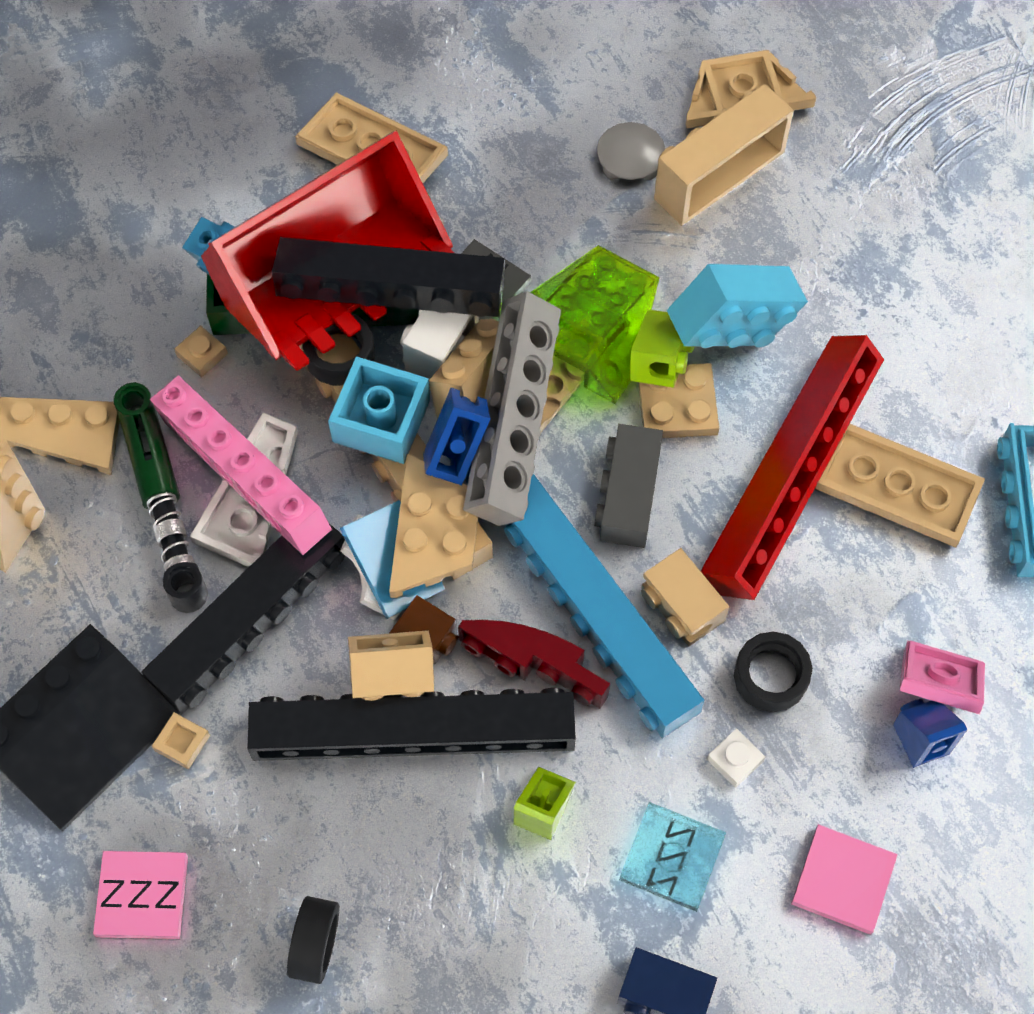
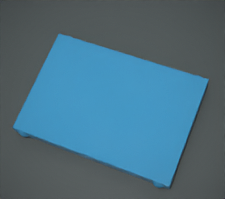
[340,500,445,619]

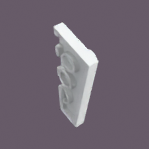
[190,413,298,567]

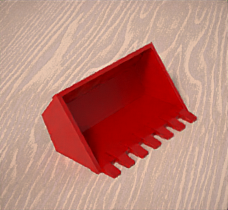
[201,130,454,371]

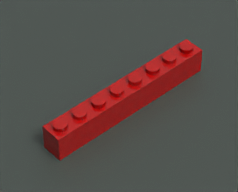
[701,335,884,600]

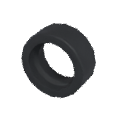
[302,313,375,386]
[733,631,813,712]
[287,896,340,984]

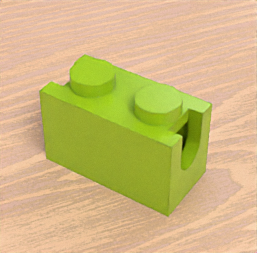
[630,309,694,388]

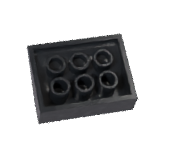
[0,624,181,832]

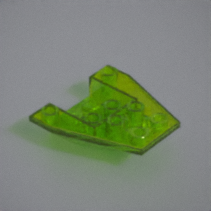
[530,245,660,404]

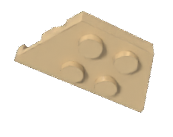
[685,50,816,129]
[389,455,478,598]

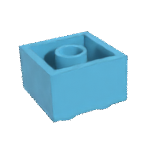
[328,356,430,464]

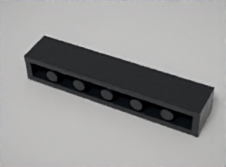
[272,237,505,317]
[141,524,345,715]

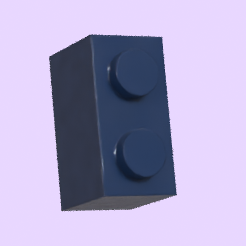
[617,947,718,1014]

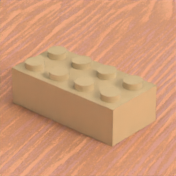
[654,84,794,226]

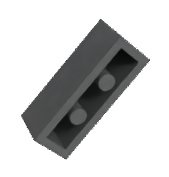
[594,423,663,548]

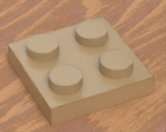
[638,363,719,438]

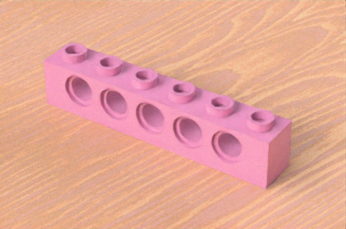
[150,375,332,555]

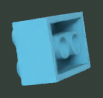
[667,264,808,348]

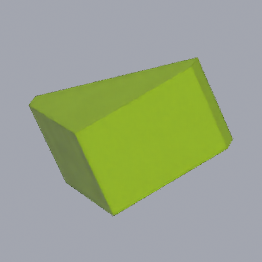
[514,767,576,840]

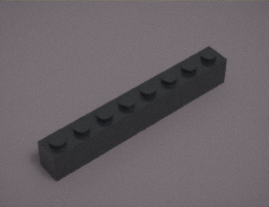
[247,688,576,761]

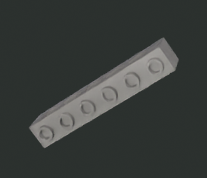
[463,291,561,526]

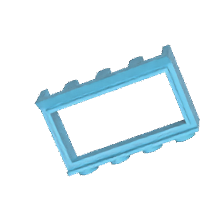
[997,423,1034,577]

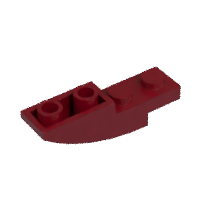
[458,620,610,709]

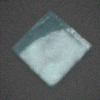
[619,802,726,912]

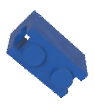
[423,388,491,485]

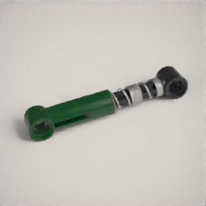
[114,382,208,613]

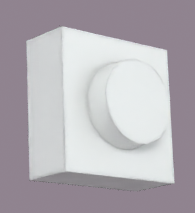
[707,728,766,788]

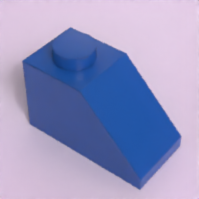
[893,699,967,768]

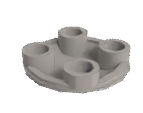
[597,122,665,180]

